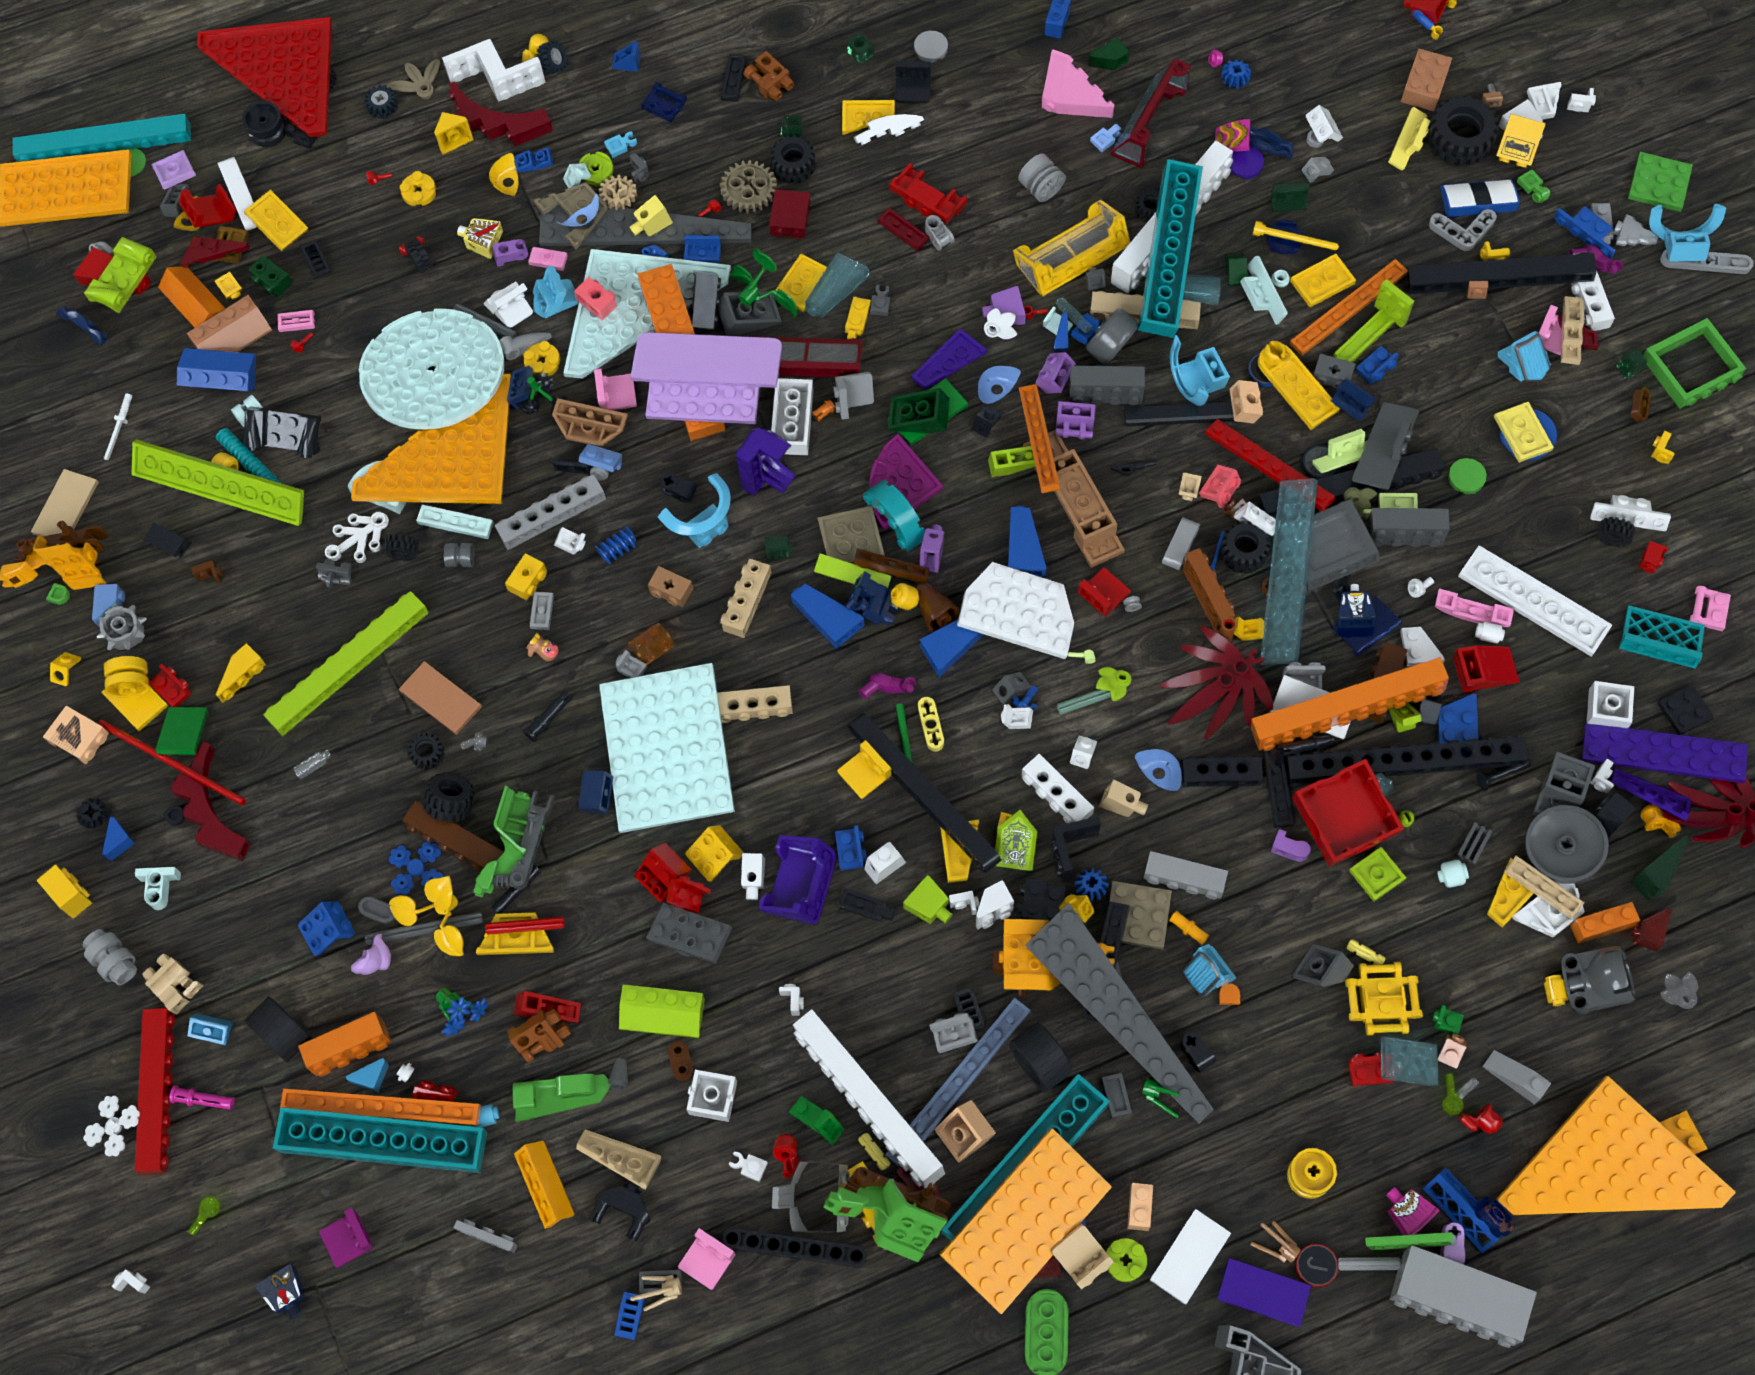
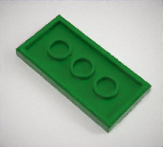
[888,378,968,447]

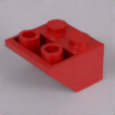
[634,843,692,903]

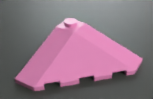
[1042,50,1115,118]

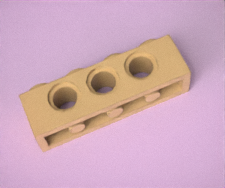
[717,685,793,723]

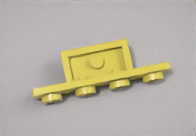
[1388,107,1430,171]

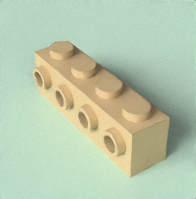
[720,559,772,638]

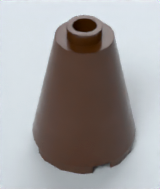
[916,583,960,633]

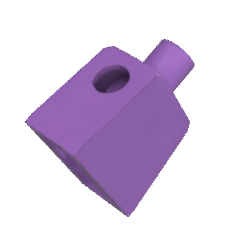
[982,286,1026,325]
[920,525,944,573]

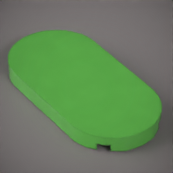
[1025,1289,1069,1375]

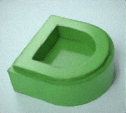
[46,583,70,605]

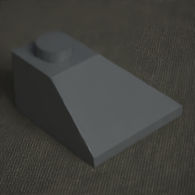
[1292,944,1354,987]

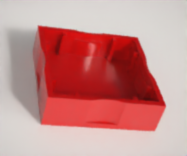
[1292,759,1404,867]

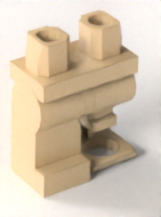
[142,954,204,1015]

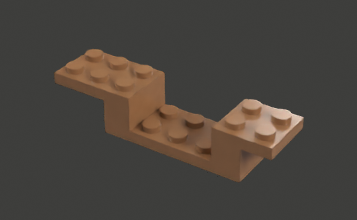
[1023,430,1125,568]

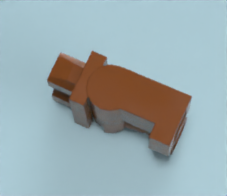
[743,51,794,101]
[507,1009,571,1063]

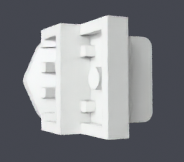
[484,281,533,328]

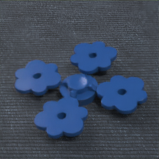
[389,842,443,895]

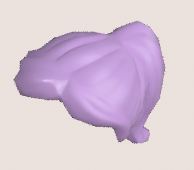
[351,934,391,975]

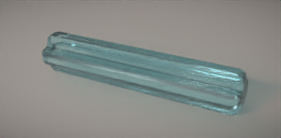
[1056,297,1093,333]

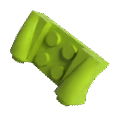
[84,237,156,313]

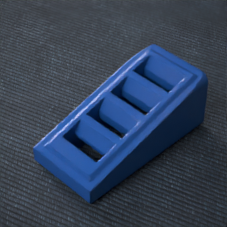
[1053,312,1068,353]
[614,1292,646,1340]

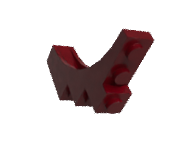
[448,81,553,146]
[171,742,251,862]

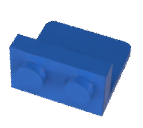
[298,901,355,956]

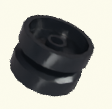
[243,101,287,147]

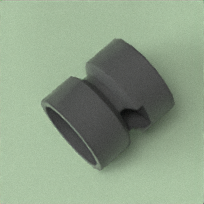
[444,543,475,567]

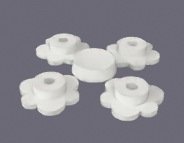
[83,1096,140,1157]

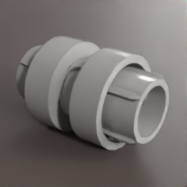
[83,929,137,985]

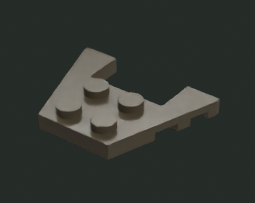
[534,183,608,250]

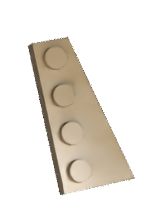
[576,1130,661,1190]

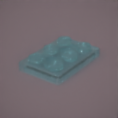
[1381,1036,1438,1087]

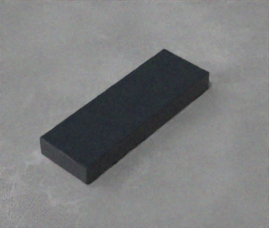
[721,54,747,102]

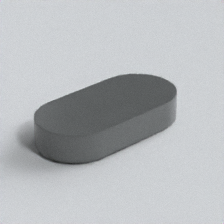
[358,897,396,925]

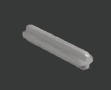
[1338,1257,1401,1271]

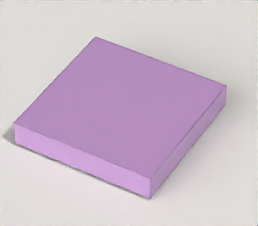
[152,150,196,190]

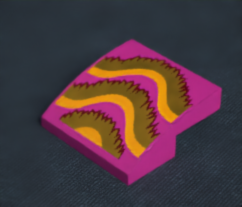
[1215,119,1250,152]

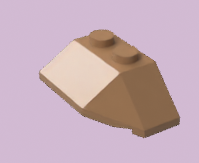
[552,398,628,447]

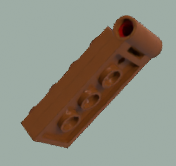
[1182,548,1237,642]

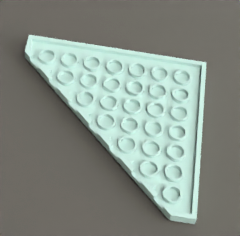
[564,249,731,379]

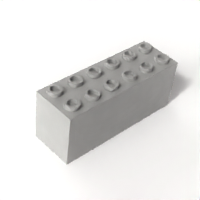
[1389,1245,1537,1348]

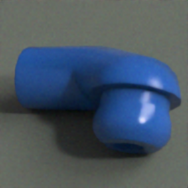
[641,245,669,258]

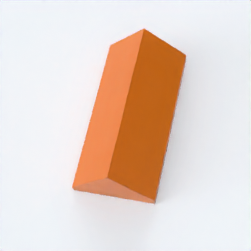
[158,266,226,328]

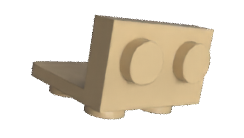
[1051,1224,1114,1290]

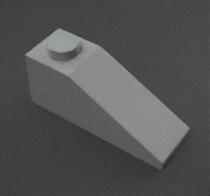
[1482,1050,1551,1104]

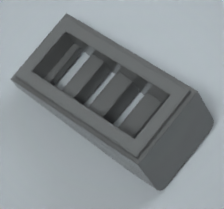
[160,183,189,218]

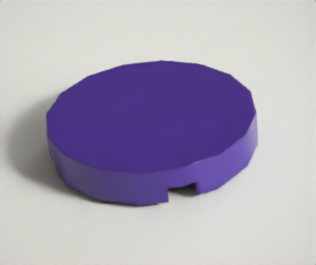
[1230,147,1264,179]

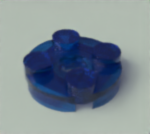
[1267,220,1304,254]
[1474,1196,1515,1238]

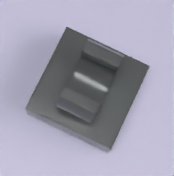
[1086,267,1106,291]

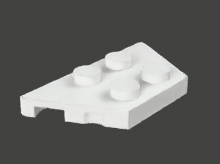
[1512,882,1585,937]

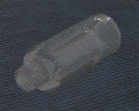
[293,750,331,780]

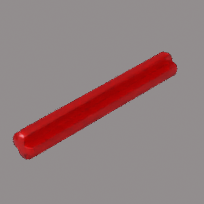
[485,917,565,935]

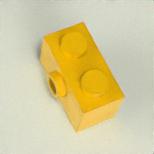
[505,553,547,600]

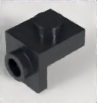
[972,406,1001,437]

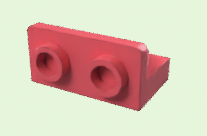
[1199,465,1241,509]

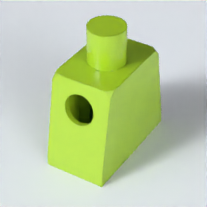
[903,875,953,924]

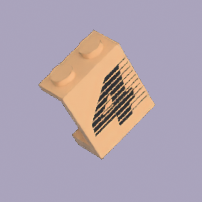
[43,706,109,764]

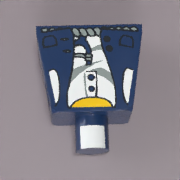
[1337,584,1376,628]

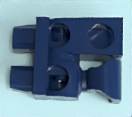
[846,571,899,626]

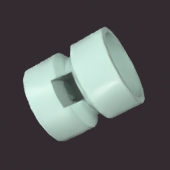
[231,395,263,427]

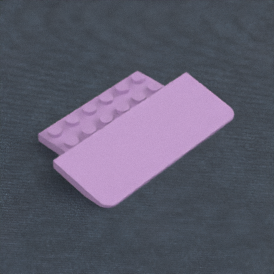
[630,333,782,424]

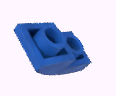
[514,147,554,172]

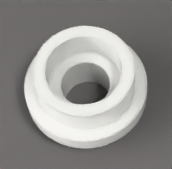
[396,1063,414,1083]

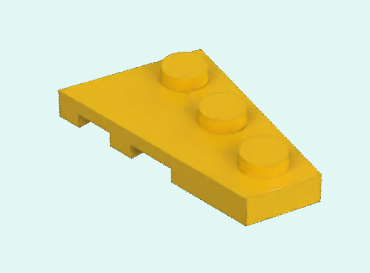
[940,820,979,883]

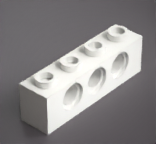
[1571,273,1615,331]
[1022,754,1094,823]

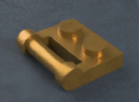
[211,226,249,264]

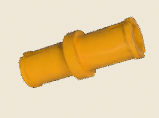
[1169,911,1209,945]

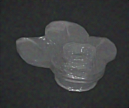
[1660,972,1698,1009]

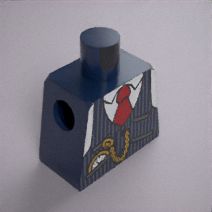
[254,1264,305,1320]

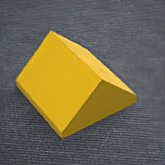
[434,112,473,155]

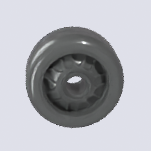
[1086,308,1139,365]

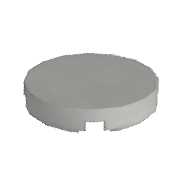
[914,30,948,62]

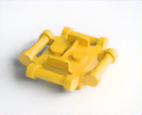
[1345,962,1423,1035]

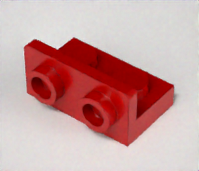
[149,664,192,707]
[666,876,711,914]
[1348,1052,1394,1087]
[412,1080,459,1102]

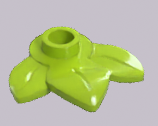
[1096,667,1132,701]

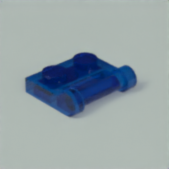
[641,82,687,122]

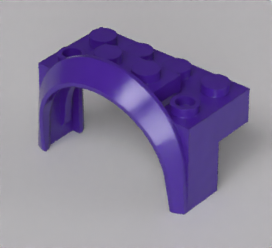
[736,427,795,496]

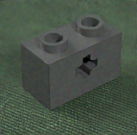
[1313,354,1356,389]

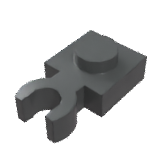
[870,285,890,316]

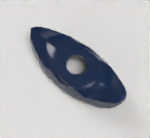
[1250,125,1293,160]
[56,306,108,347]

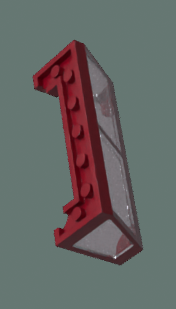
[754,335,863,377]

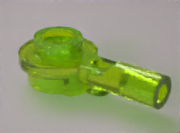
[1442,1074,1464,1115]
[188,1197,220,1236]

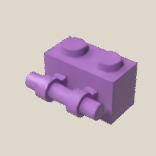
[1055,401,1095,440]

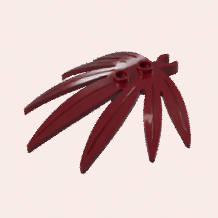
[1160,626,1274,740]
[1662,777,1755,848]

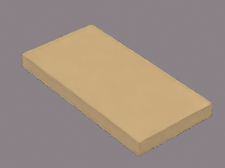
[31,469,99,536]

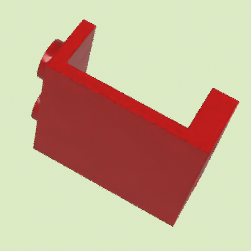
[179,184,237,228]

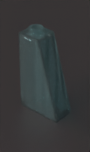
[805,252,869,318]
[1183,274,1221,306]

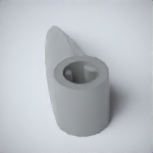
[499,333,552,360]

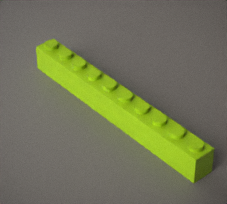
[263,591,428,737]

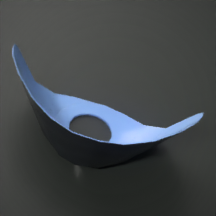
[557,194,599,230]

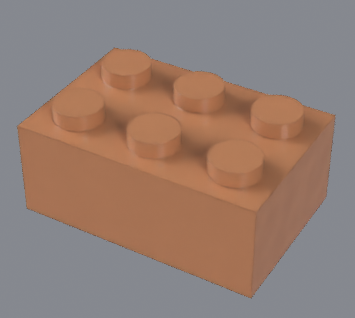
[1401,49,1452,111]

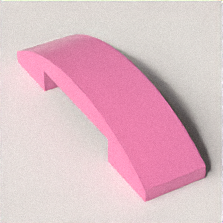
[1435,588,1514,627]

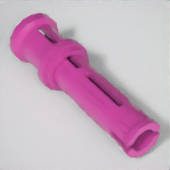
[169,1085,235,1110]

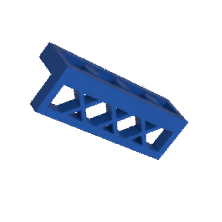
[1423,1168,1506,1254]

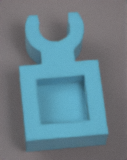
[604,131,638,158]

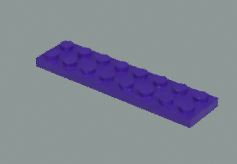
[1582,723,1748,783]

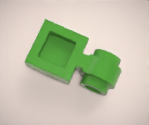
[1517,170,1550,203]

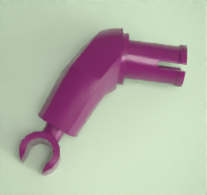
[1568,245,1623,274]
[858,673,916,699]

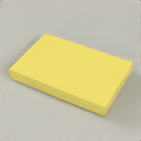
[1494,402,1554,463]

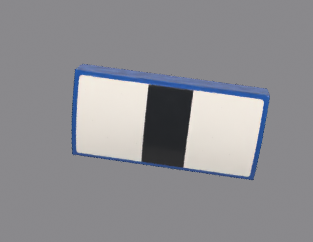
[1440,179,1520,217]

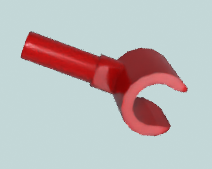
[366,171,392,185]
[697,200,722,217]
[1024,306,1048,320]
[290,332,314,353]

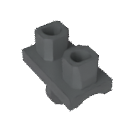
[316,559,352,588]

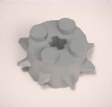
[96,605,147,651]

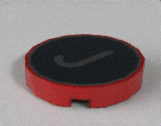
[1295,1244,1338,1287]

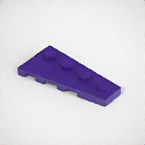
[912,329,987,390]
[1611,768,1692,821]

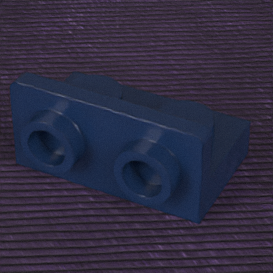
[507,366,533,410]

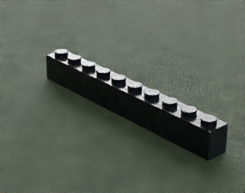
[1407,252,1597,294]
[1257,448,1445,520]

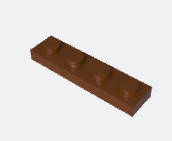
[853,548,929,583]

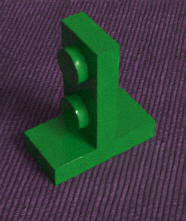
[789,1096,845,1145]

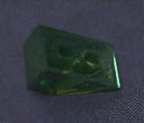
[1631,835,1689,900]

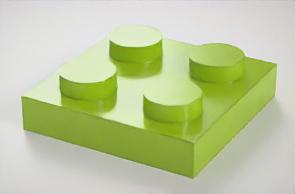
[1349,847,1406,902]

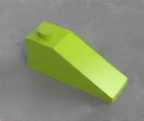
[988,446,1036,477]

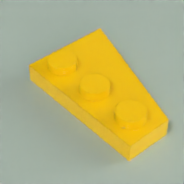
[842,100,895,135]
[1487,858,1534,928]

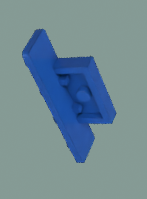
[1554,207,1615,259]

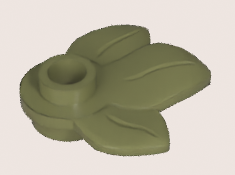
[1344,487,1377,515]

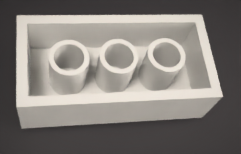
[771,378,814,455]

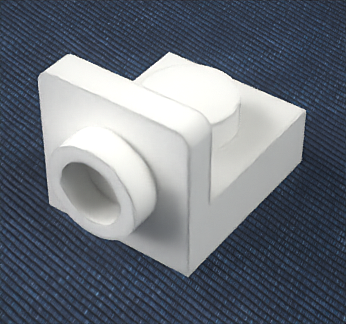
[1590,759,1614,793]
[949,891,979,915]

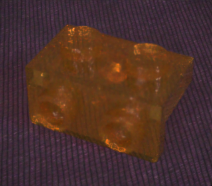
[627,623,675,665]

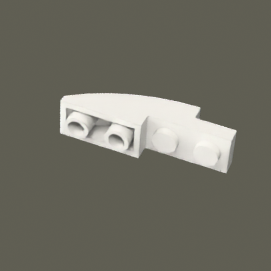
[853,114,924,145]

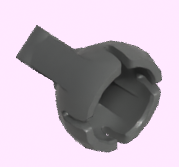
[1562,946,1636,1014]

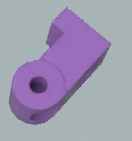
[493,239,529,267]
[1271,829,1311,862]

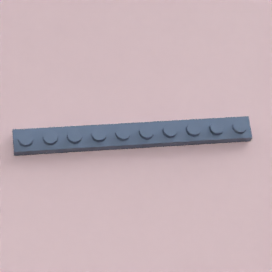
[886,998,1031,1168]

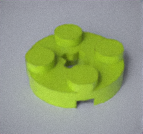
[578,152,614,187]
[1106,1238,1147,1282]

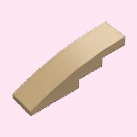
[1561,296,1584,365]

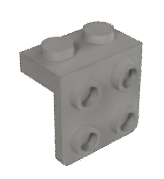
[833,372,874,420]
[1282,663,1326,689]

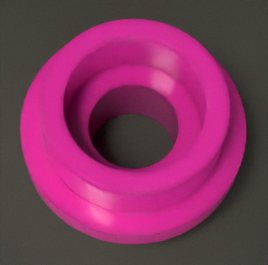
[1208,50,1223,67]

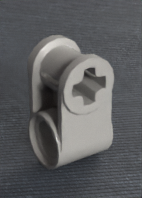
[925,215,955,251]

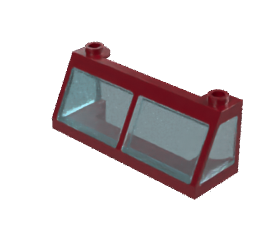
[1111,58,1191,168]

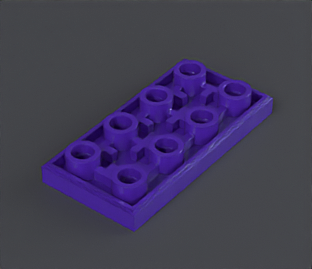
[1217,1258,1311,1328]

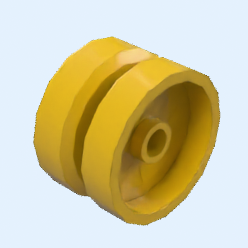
[104,656,149,698]
[1287,1148,1337,1199]

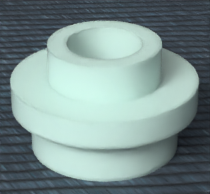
[1271,270,1290,287]

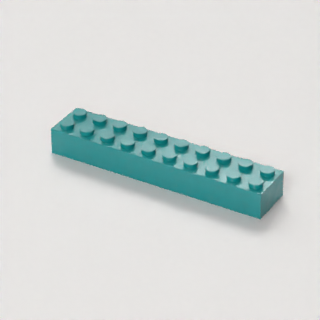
[1138,159,1203,338]
[941,1074,1110,1241]
[273,1107,487,1173]

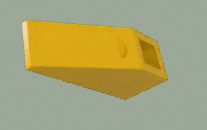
[216,644,266,703]

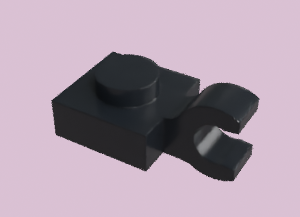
[284,124,318,149]

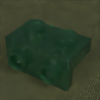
[1270,182,1310,212]

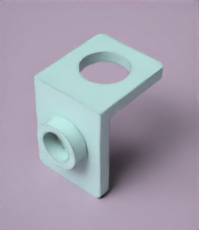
[1043,306,1073,335]

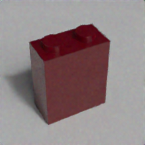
[769,190,811,239]

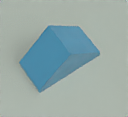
[346,1058,389,1093]

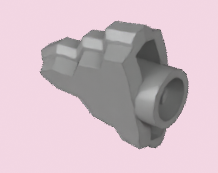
[1613,214,1659,246]

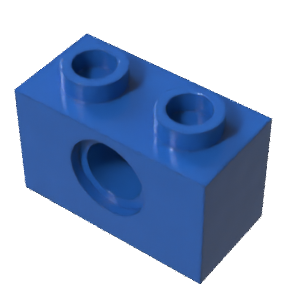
[1045,0,1071,39]

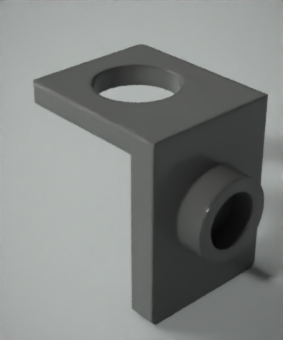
[992,672,1031,704]

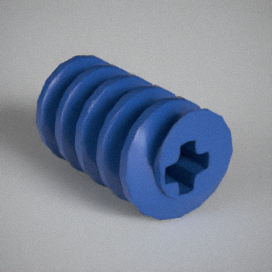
[595,526,636,565]

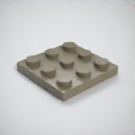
[818,506,885,564]
[1109,881,1172,950]

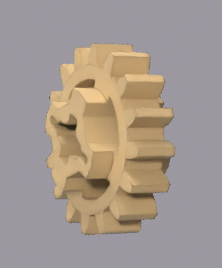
[598,175,637,210]

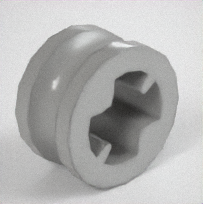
[1123,596,1142,612]

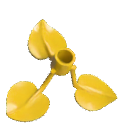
[389,876,464,956]

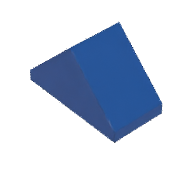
[612,41,641,72]
[102,817,135,860]

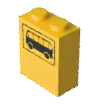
[1496,113,1546,168]

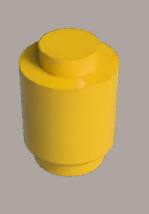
[1544,975,1569,1006]

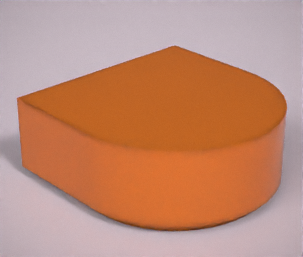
[1219,983,1240,1005]

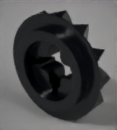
[76,798,108,829]

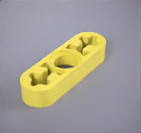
[918,697,944,752]

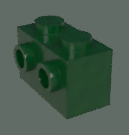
[248,255,292,298]

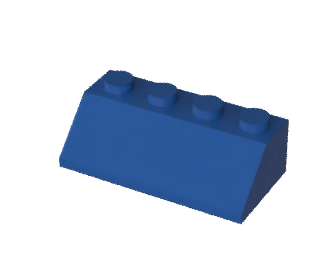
[177,348,256,391]

